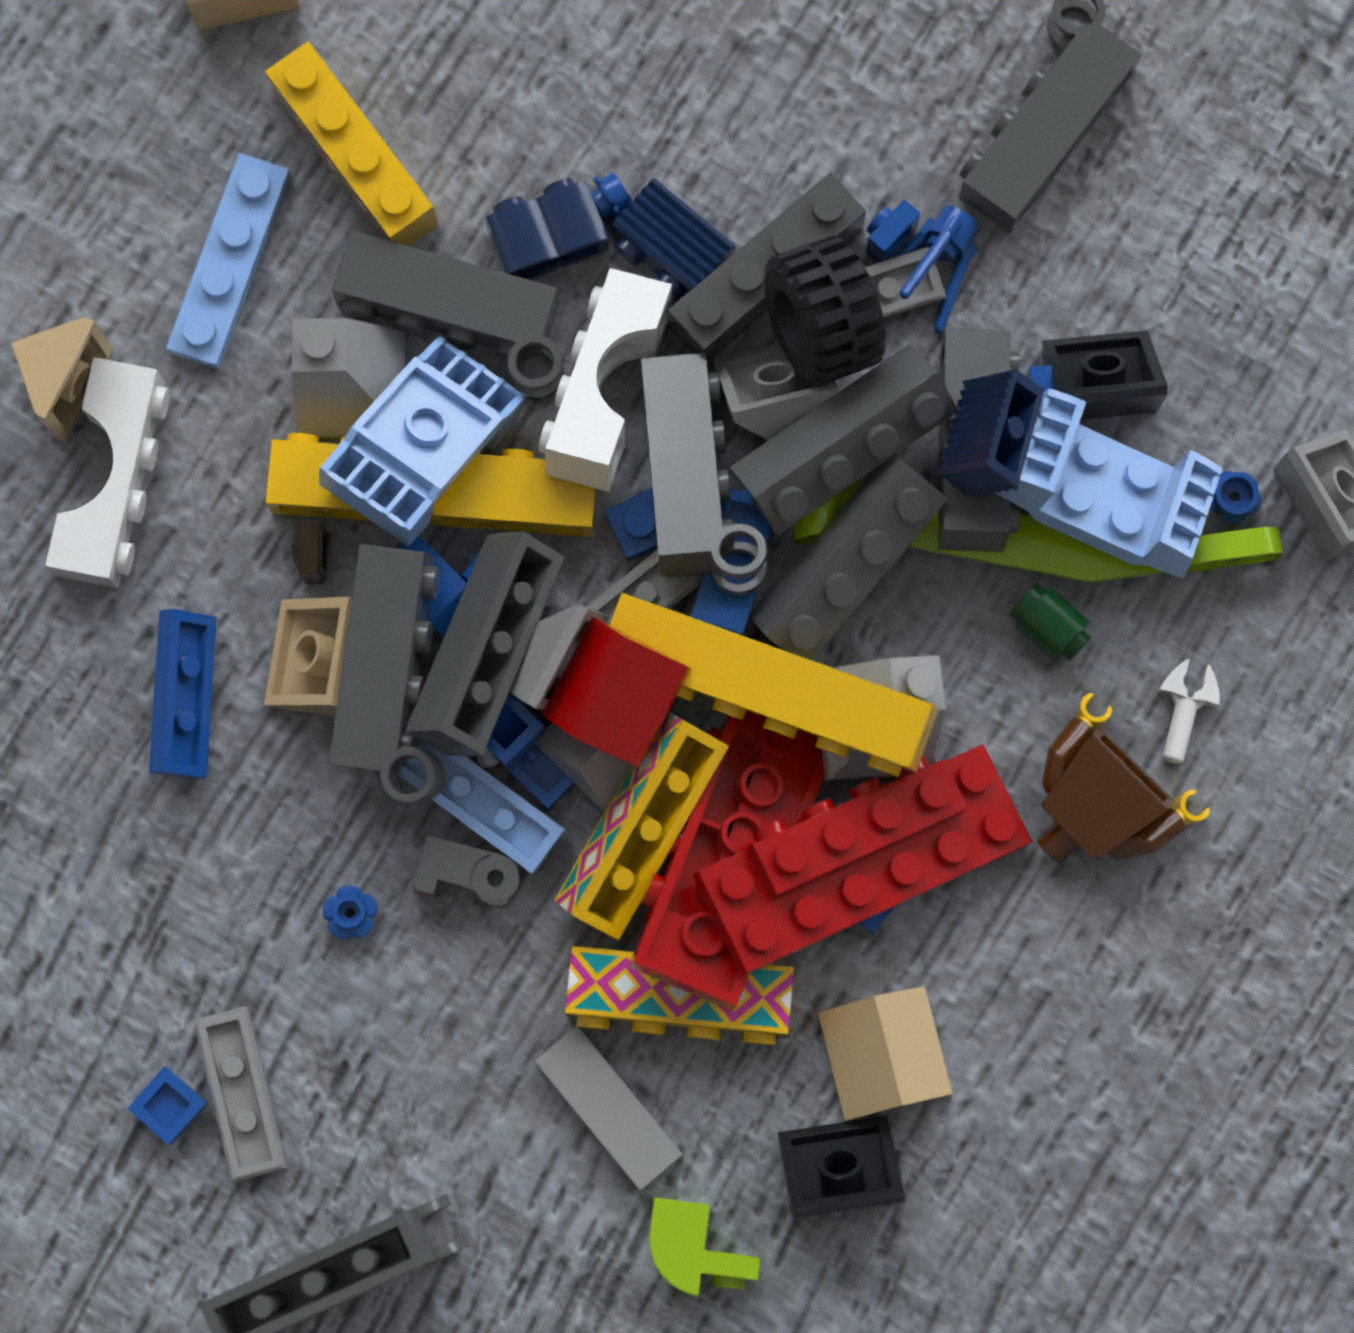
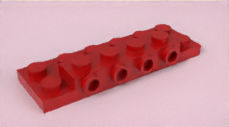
[629,711,825,1011]
[693,744,1033,977]

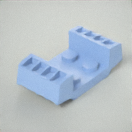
[319,335,527,547]
[995,389,1223,579]

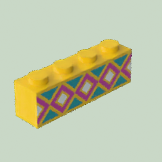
[265,41,438,246]
[554,712,729,940]
[565,946,794,1046]

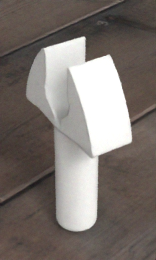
[1158,659,1220,764]

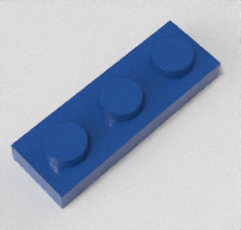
[149,609,217,780]

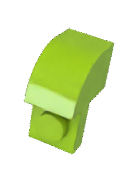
[649,1197,761,1296]

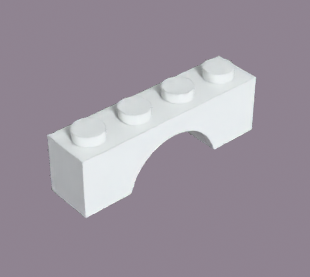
[539,268,672,492]
[45,357,170,588]

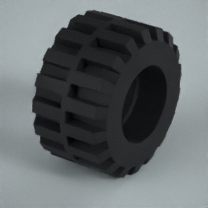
[764,235,886,387]

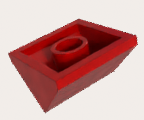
[542,616,691,767]

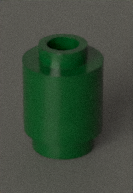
[1009,583,1091,662]

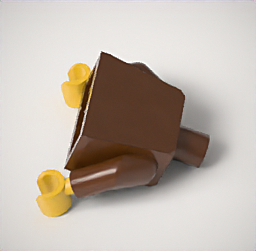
[1038,693,1210,863]

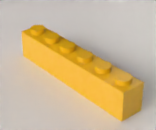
[266,433,598,538]
[610,593,939,777]

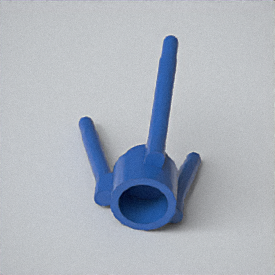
[893,205,980,334]

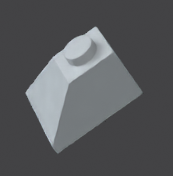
[292,318,406,439]
[713,343,839,440]
[509,604,610,710]
[822,655,946,781]

